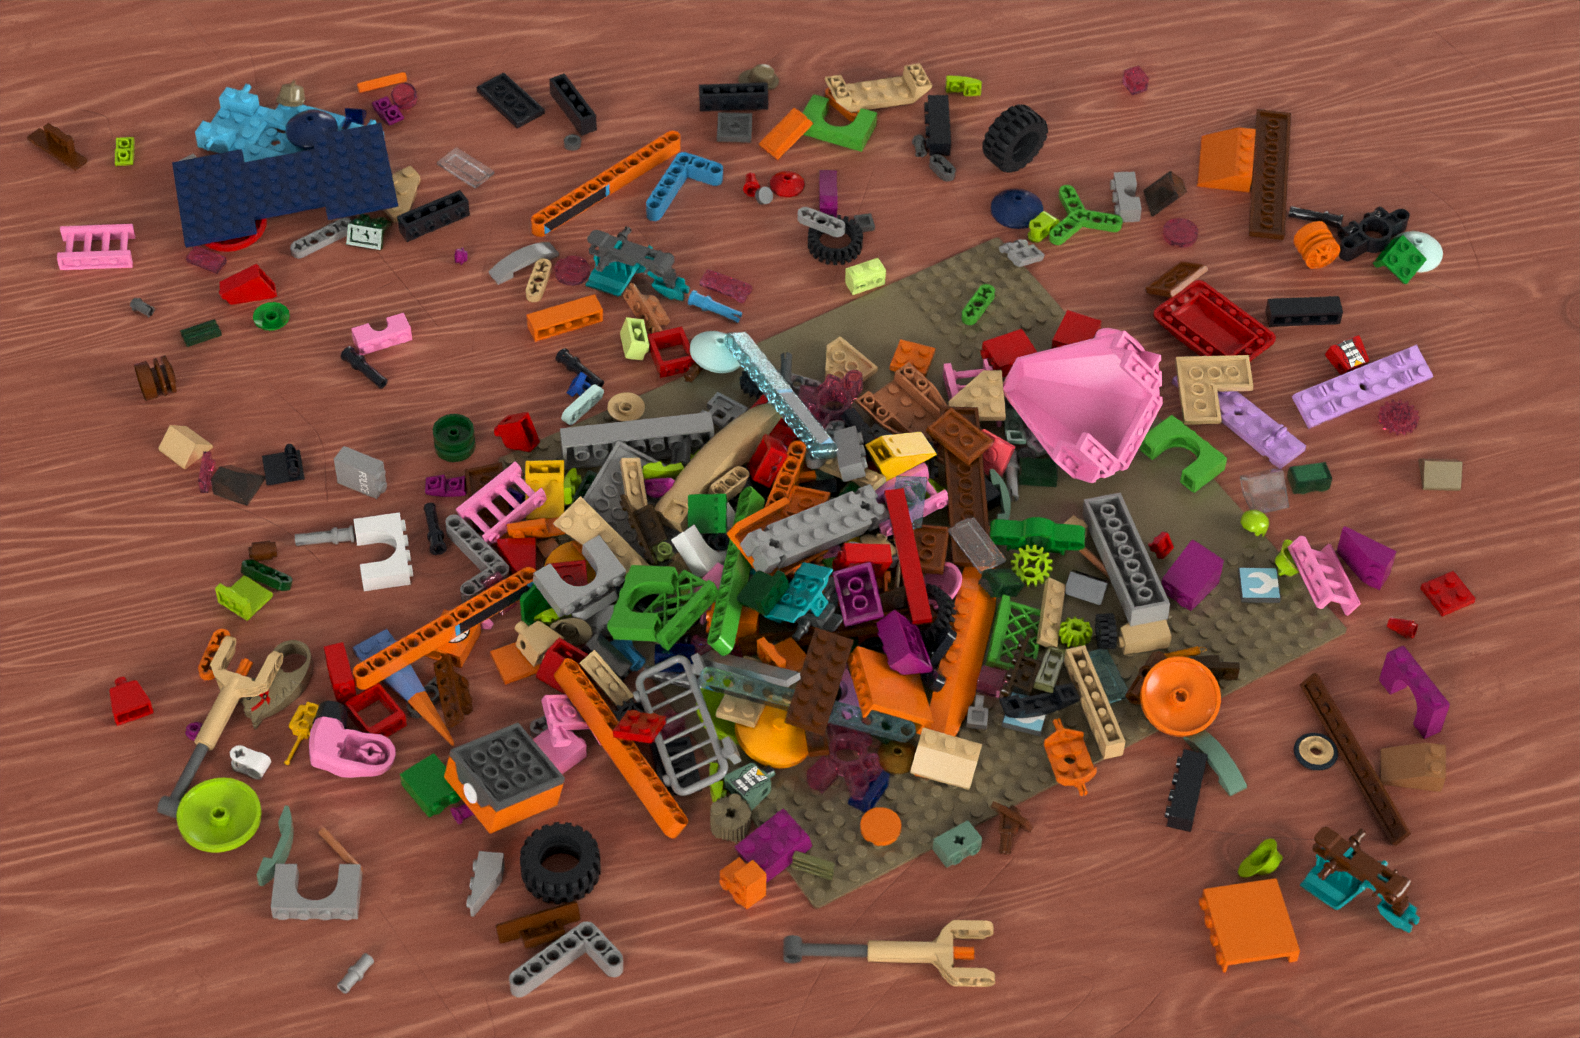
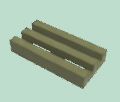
[792,851,835,880]

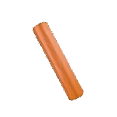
[357,72,407,93]

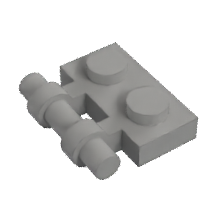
[999,239,1045,267]
[700,392,748,429]

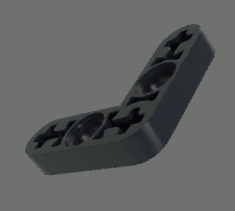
[919,627,957,693]

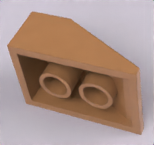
[1380,742,1446,792]

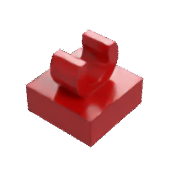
[1148,532,1174,559]

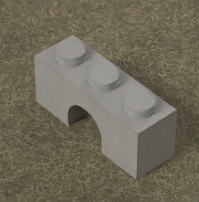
[1110,172,1142,222]

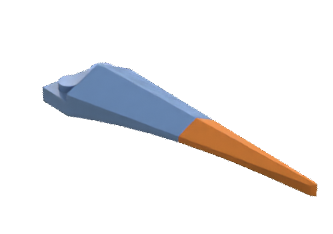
[353,629,454,746]

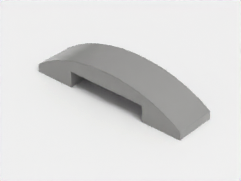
[489,242,559,285]

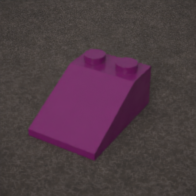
[1336,526,1397,590]
[832,562,884,627]

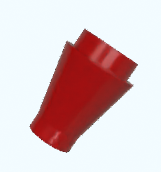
[743,173,760,197]
[1387,617,1418,639]

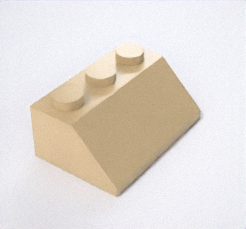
[910,727,982,790]

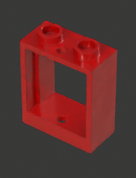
[647,326,695,378]
[747,433,788,488]
[832,543,892,579]
[324,642,356,706]
[345,683,407,738]

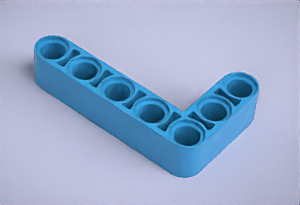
[646,152,723,221]

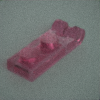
[700,269,753,303]

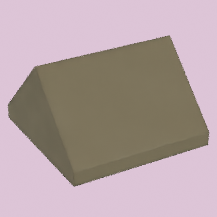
[1418,458,1462,491]

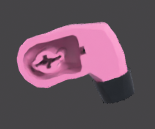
[309,700,396,778]

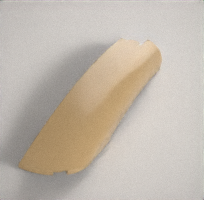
[654,403,788,532]

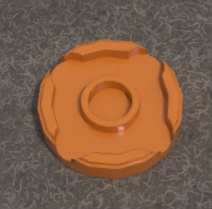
[860,807,902,846]

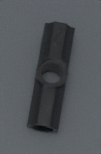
[841,408,875,460]

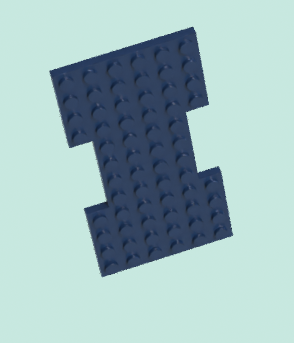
[172,123,399,248]

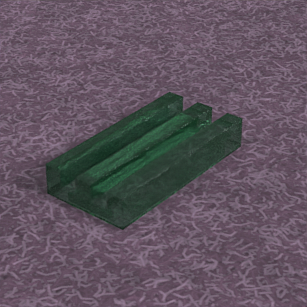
[180,319,222,347]

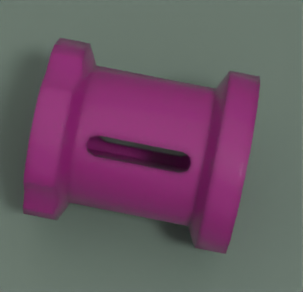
[451,803,475,825]

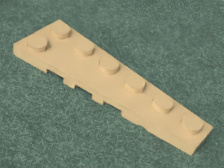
[553,496,650,574]

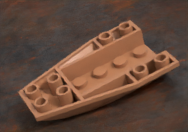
[855,362,948,465]

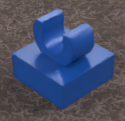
[566,372,591,397]

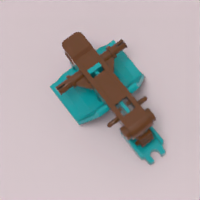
[1300,827,1420,933]

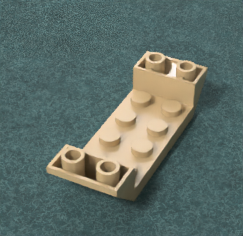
[825,64,932,112]

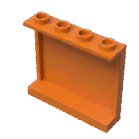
[727,497,828,580]
[847,646,934,734]
[1199,878,1300,972]

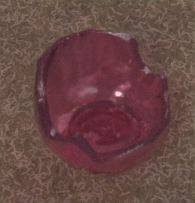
[391,82,418,110]

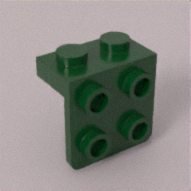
[737,570,790,616]

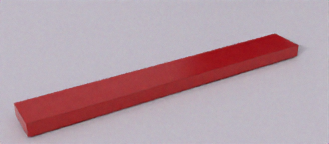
[884,488,932,625]

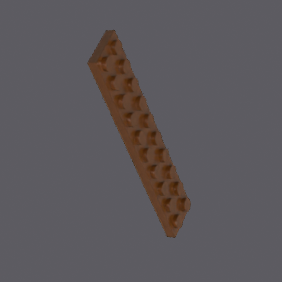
[1248,109,1291,240]
[940,406,992,567]

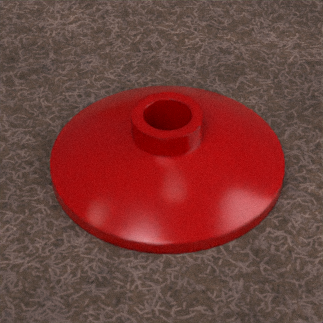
[770,171,805,197]

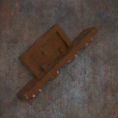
[27,123,88,171]
[433,655,473,729]
[495,901,581,949]

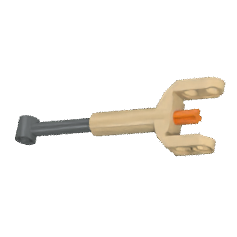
[157,636,284,819]
[783,920,995,987]

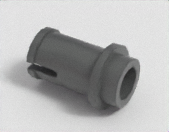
[912,135,927,157]
[130,298,155,317]

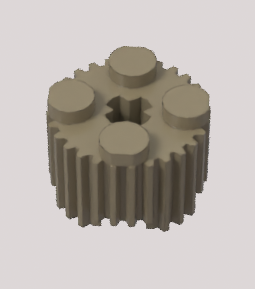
[710,794,752,843]

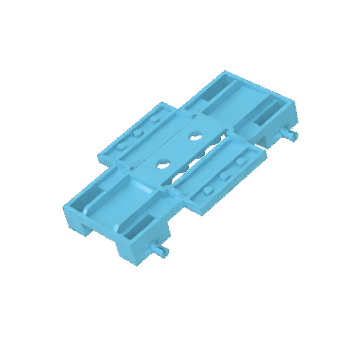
[195,84,385,162]

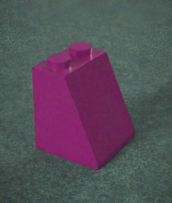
[1161,539,1224,611]

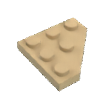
[383,165,421,223]
[825,336,878,400]
[948,370,1006,421]

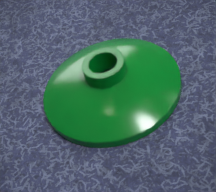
[253,302,290,331]

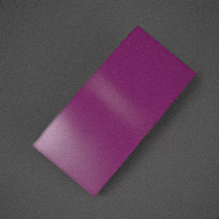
[372,96,404,126]
[425,474,467,497]

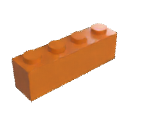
[527,294,603,342]

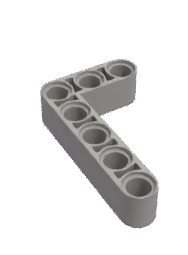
[445,514,510,604]
[509,921,624,997]

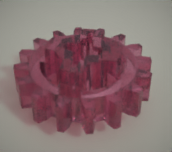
[1378,399,1420,435]

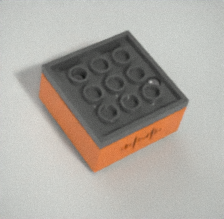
[444,723,565,834]

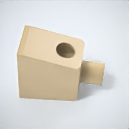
[515,621,564,667]

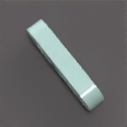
[561,384,604,425]

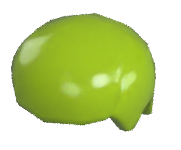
[1240,510,1269,536]

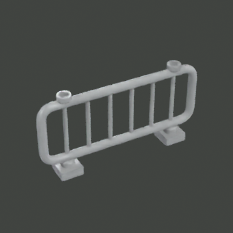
[633,653,742,796]

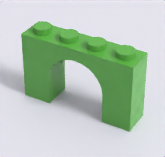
[803,94,877,152]
[1139,415,1227,493]
[607,565,679,642]

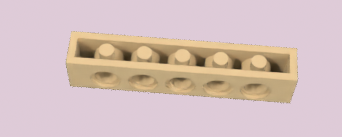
[1064,645,1126,759]

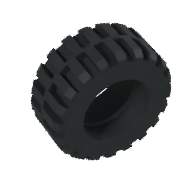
[982,104,1048,173]
[520,822,601,905]

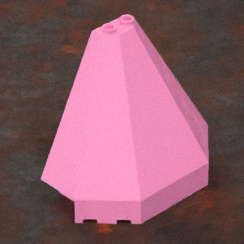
[1003,330,1163,483]

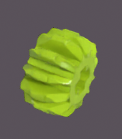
[1059,616,1093,648]

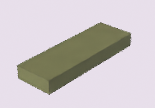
[1033,646,1066,693]

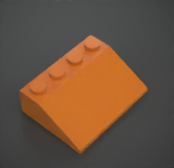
[1197,127,1256,193]

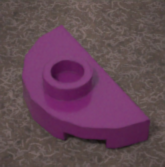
[644,478,675,498]

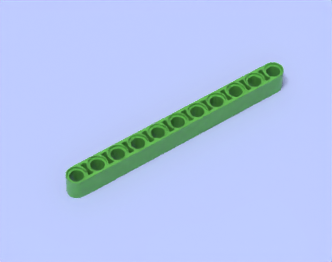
[707,486,765,656]

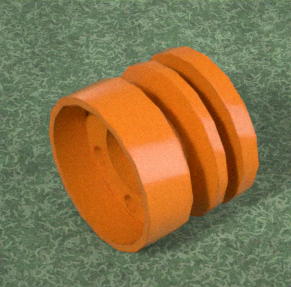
[1293,221,1340,269]

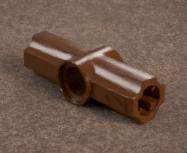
[1125,651,1167,705]

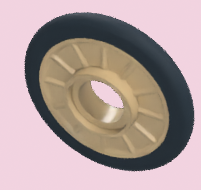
[1294,733,1338,770]

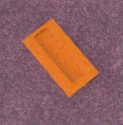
[759,108,813,160]

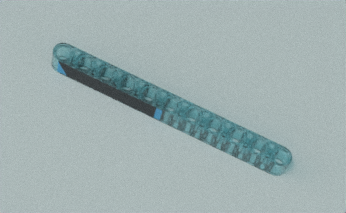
[725,332,837,460]
[698,667,916,742]

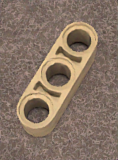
[708,466,749,502]

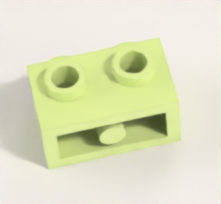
[845,258,886,295]
[620,317,649,360]

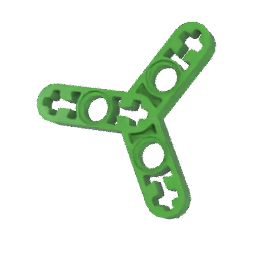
[1049,185,1123,245]

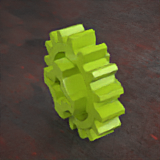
[1011,545,1053,587]

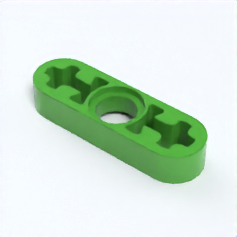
[961,284,995,325]

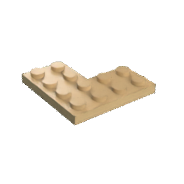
[1175,355,1253,425]
[716,655,801,728]

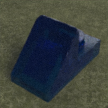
[343,108,367,130]

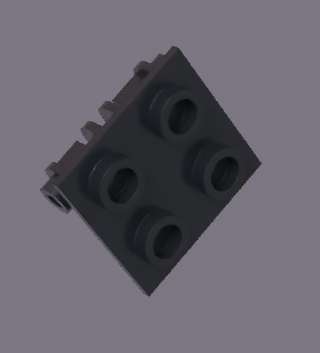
[262,444,305,486]

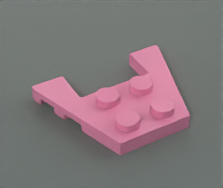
[541,695,601,747]

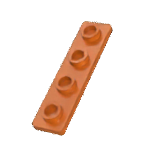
[492,517,565,546]

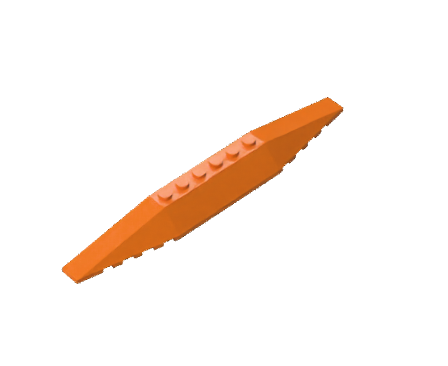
[914,526,996,778]

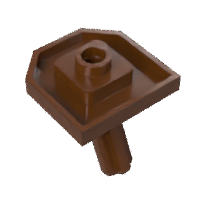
[990,801,1033,855]

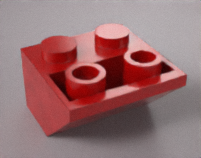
[536,637,588,695]

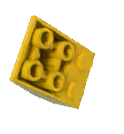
[865,432,937,482]
[525,460,565,520]

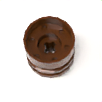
[134,355,177,401]

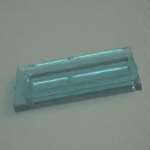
[890,476,927,530]
[1088,649,1128,704]

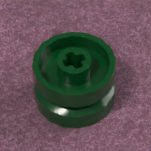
[432,414,476,462]

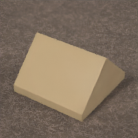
[159,425,213,469]

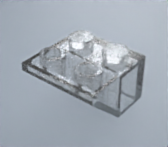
[1240,469,1289,513]

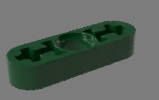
[240,559,293,591]

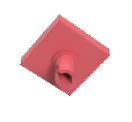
[981,429,1015,478]

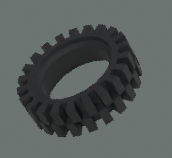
[808,214,863,265]
[898,583,956,647]

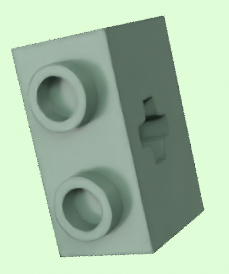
[933,820,982,868]

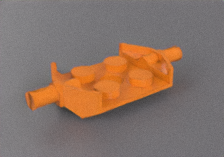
[1044,718,1097,796]

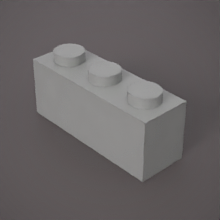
[833,426,868,482]

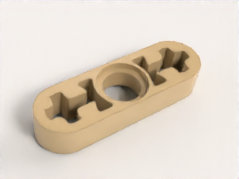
[526,258,552,302]

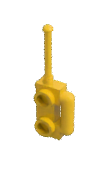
[284,702,319,765]

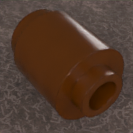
[248,540,277,561]

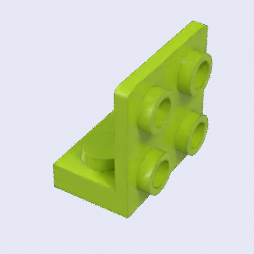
[215,575,273,621]

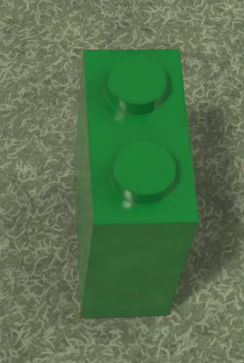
[400,753,461,818]

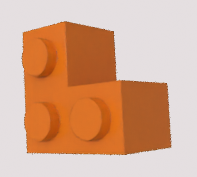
[719,857,767,910]

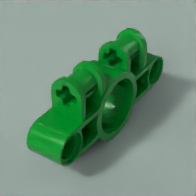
[990,517,1085,555]

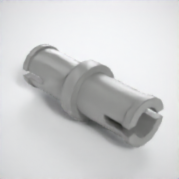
[337,953,374,994]

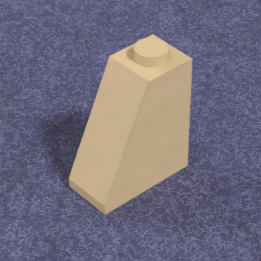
[1117,620,1172,655]

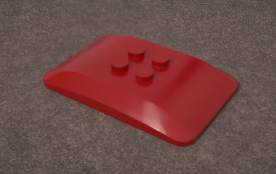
[1153,280,1276,361]

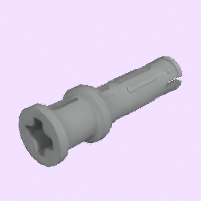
[295,525,355,546]

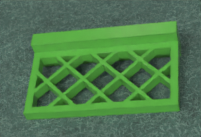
[643,569,718,651]
[985,595,1041,670]

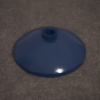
[285,110,338,149]
[991,188,1043,229]

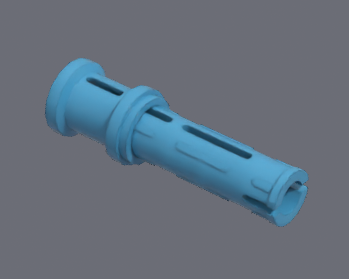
[688,290,742,323]

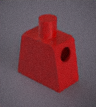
[494,412,540,452]
[109,677,154,726]

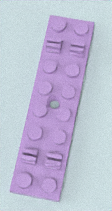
[1292,345,1434,429]
[1172,375,1306,469]

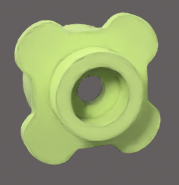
[652,542,674,562]

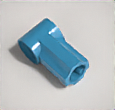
[610,640,645,672]

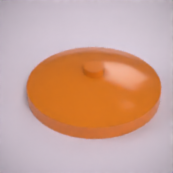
[1140,657,1221,737]

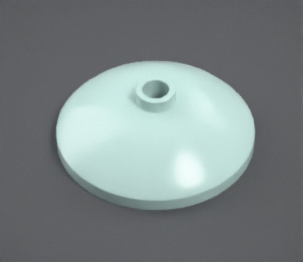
[1394,231,1443,272]
[690,331,744,373]

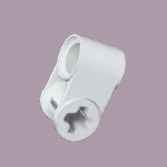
[230,745,271,780]

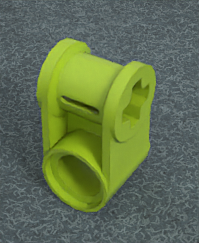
[1028,211,1060,243]

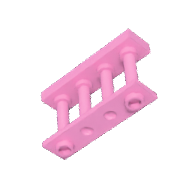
[57,224,135,270]
[943,359,1002,427]
[456,462,547,546]
[875,462,948,537]
[1287,536,1361,616]

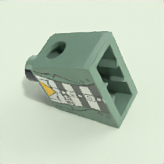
[724,763,775,811]

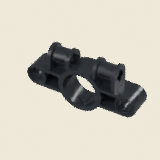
[1337,206,1410,261]

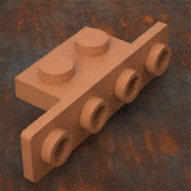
[623,283,670,334]

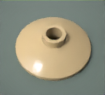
[607,392,645,422]
[860,533,897,556]

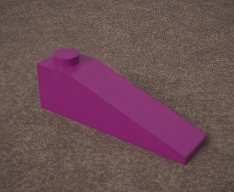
[819,170,837,218]

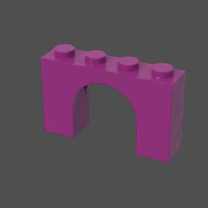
[1379,645,1450,739]

